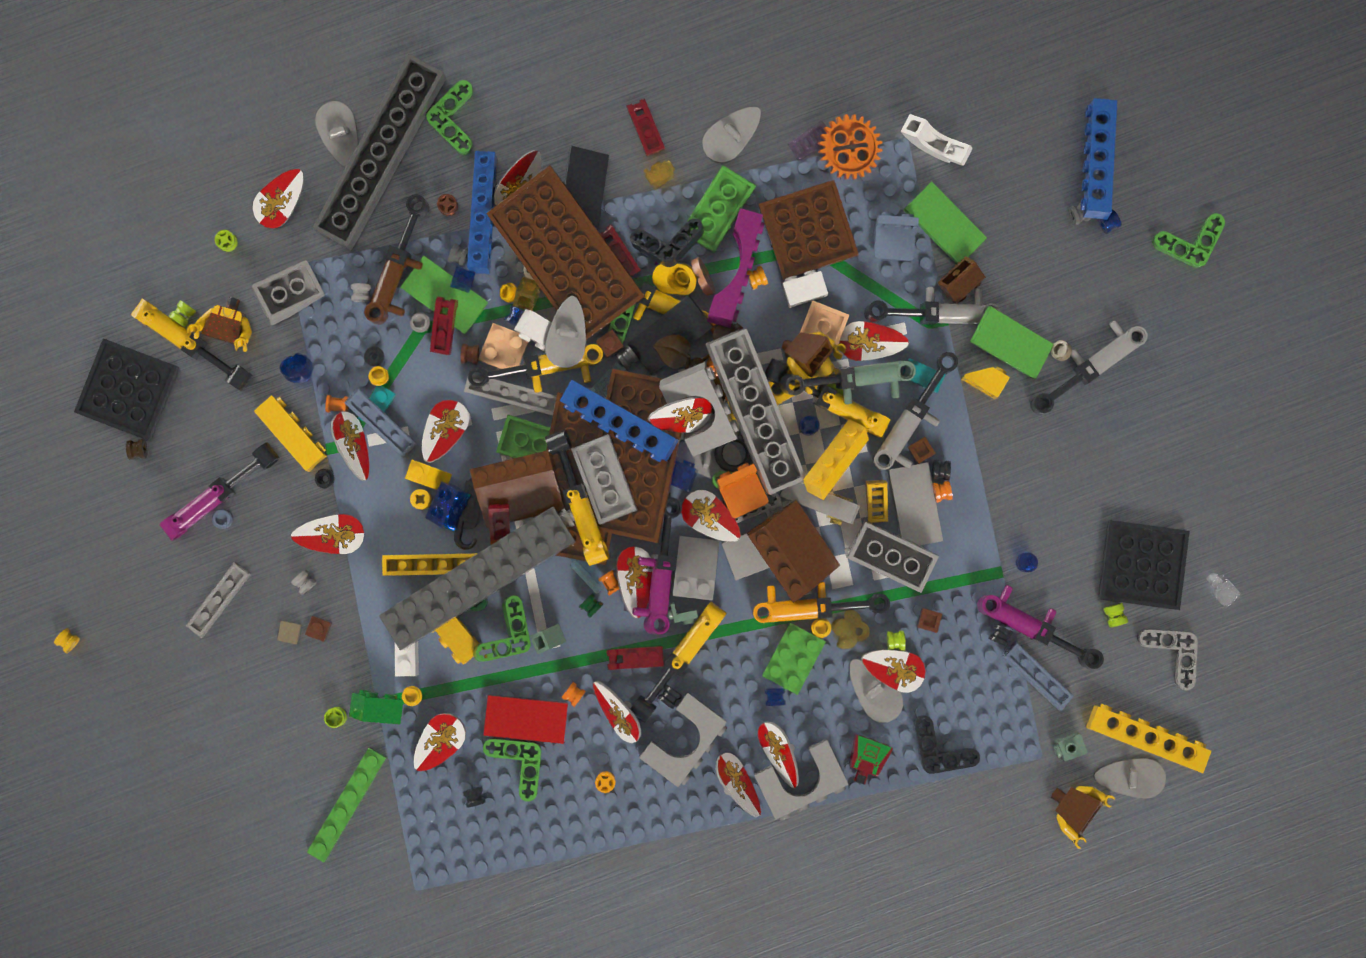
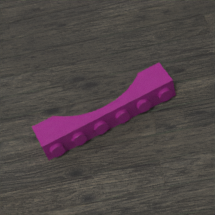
[707,208,765,328]

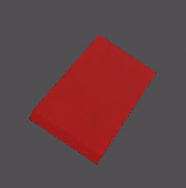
[484,695,568,744]

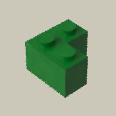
[349,689,404,725]

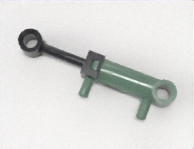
[779,360,916,404]

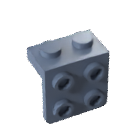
[874,212,919,261]

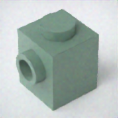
[530,623,566,654]
[1054,733,1088,761]

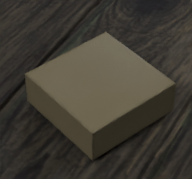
[277,621,302,644]

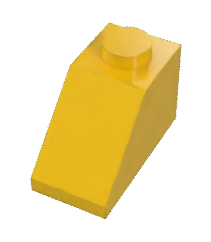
[961,367,1010,399]
[405,460,452,493]

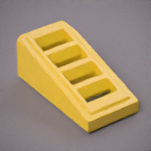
[865,480,888,523]

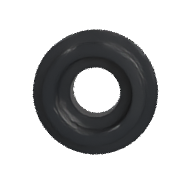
[364,346,384,366]
[315,469,335,489]

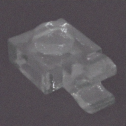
[1206,573,1241,608]

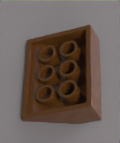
[469,450,565,528]
[746,500,840,603]

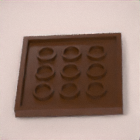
[758,180,859,280]

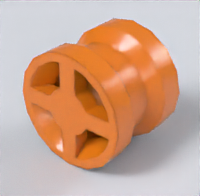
[932,480,953,503]
[562,682,586,707]

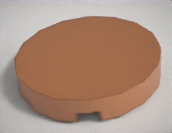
[691,257,715,296]

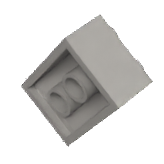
[252,260,325,326]
[673,536,719,600]

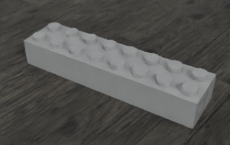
[706,328,805,495]

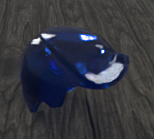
[279,353,313,383]

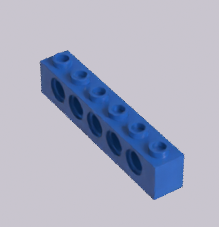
[1081,98,1117,220]
[467,151,498,274]
[560,380,679,462]

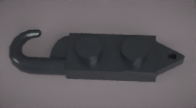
[454,478,481,550]

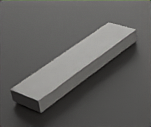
[780,482,860,525]
[186,562,251,638]

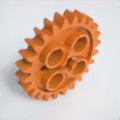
[818,114,883,180]

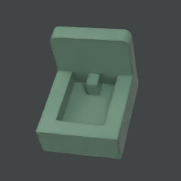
[668,602,698,625]

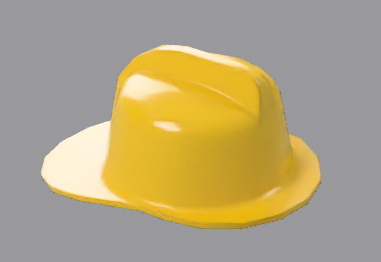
[652,263,698,295]

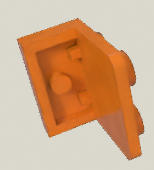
[716,463,768,519]

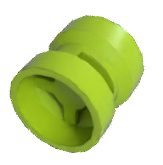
[169,300,197,327]
[1103,603,1129,628]
[324,707,347,728]

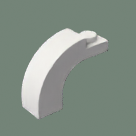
[901,114,973,166]

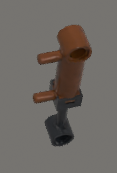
[364,194,430,325]

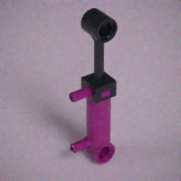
[159,442,280,541]
[632,498,682,634]
[977,585,1104,669]

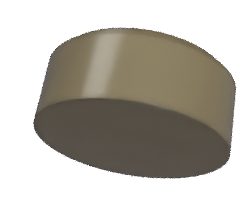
[1051,340,1072,361]

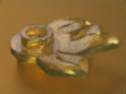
[831,610,870,649]

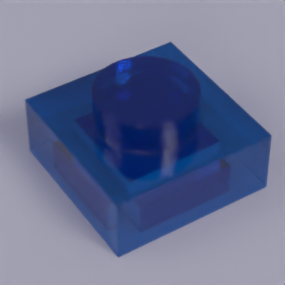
[450,267,476,293]

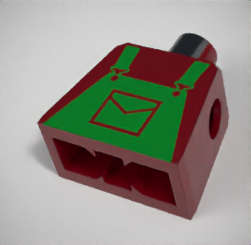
[849,733,893,785]

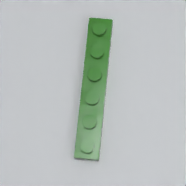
[307,747,387,862]

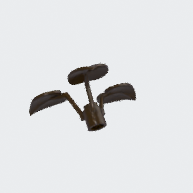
[653,323,743,414]

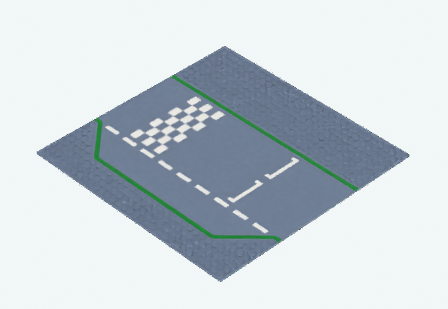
[291,138,1042,891]

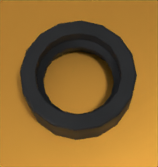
[714,434,752,472]

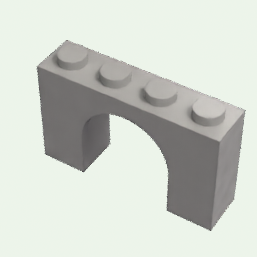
[660,362,739,456]
[639,692,727,787]
[754,739,849,821]

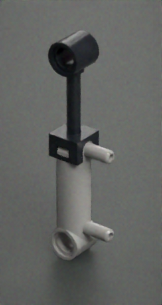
[864,287,1001,325]
[1031,320,1148,415]
[873,352,958,470]

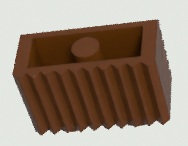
[938,256,986,304]

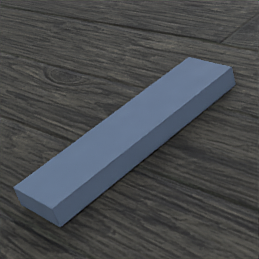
[344,388,417,458]
[1002,642,1074,711]

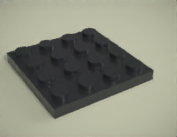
[74,338,179,441]
[1099,520,1190,610]

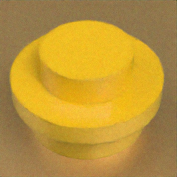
[500,283,518,303]
[368,366,389,386]
[811,618,831,638]
[402,686,422,706]

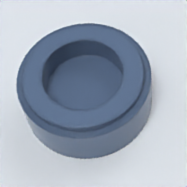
[212,509,233,529]

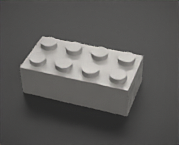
[847,520,939,593]

